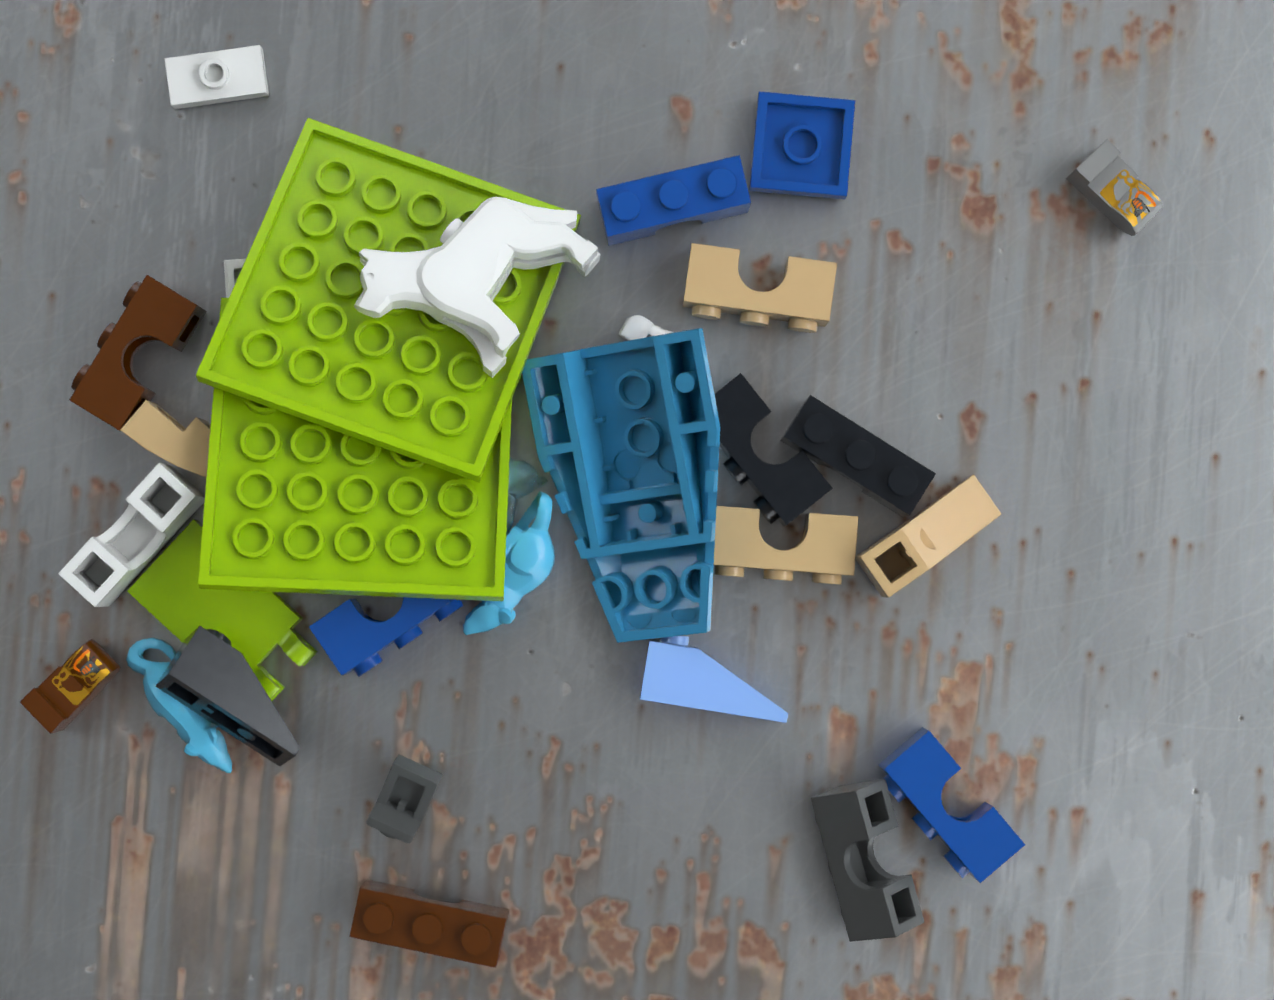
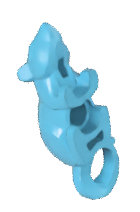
[463,491,555,635]
[126,638,232,773]

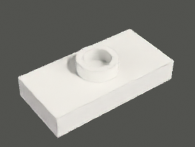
[164,45,269,109]

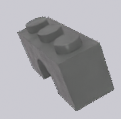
[811,779,924,942]

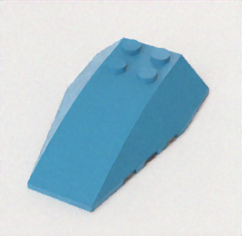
[522,328,720,643]

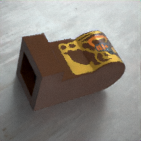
[20,639,121,734]

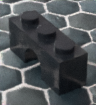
[714,373,833,526]
[780,395,936,517]

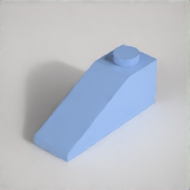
[640,635,788,723]

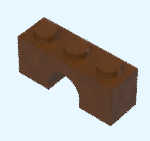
[69,275,207,431]
[349,879,510,968]

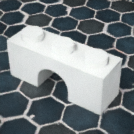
[58,463,205,607]

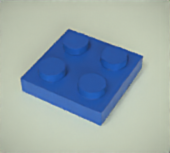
[749,91,855,200]

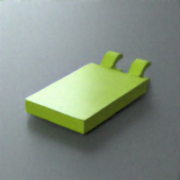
[127,519,318,701]

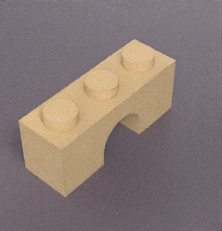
[683,243,837,333]
[714,506,858,585]

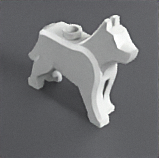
[354,197,601,378]

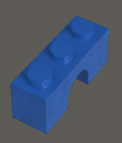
[596,155,751,246]
[309,597,464,677]
[878,727,1025,883]

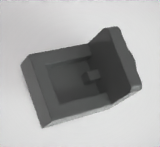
[366,754,443,843]

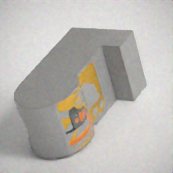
[1066,139,1163,236]

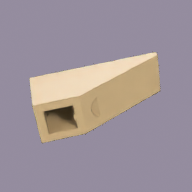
[855,474,1001,598]

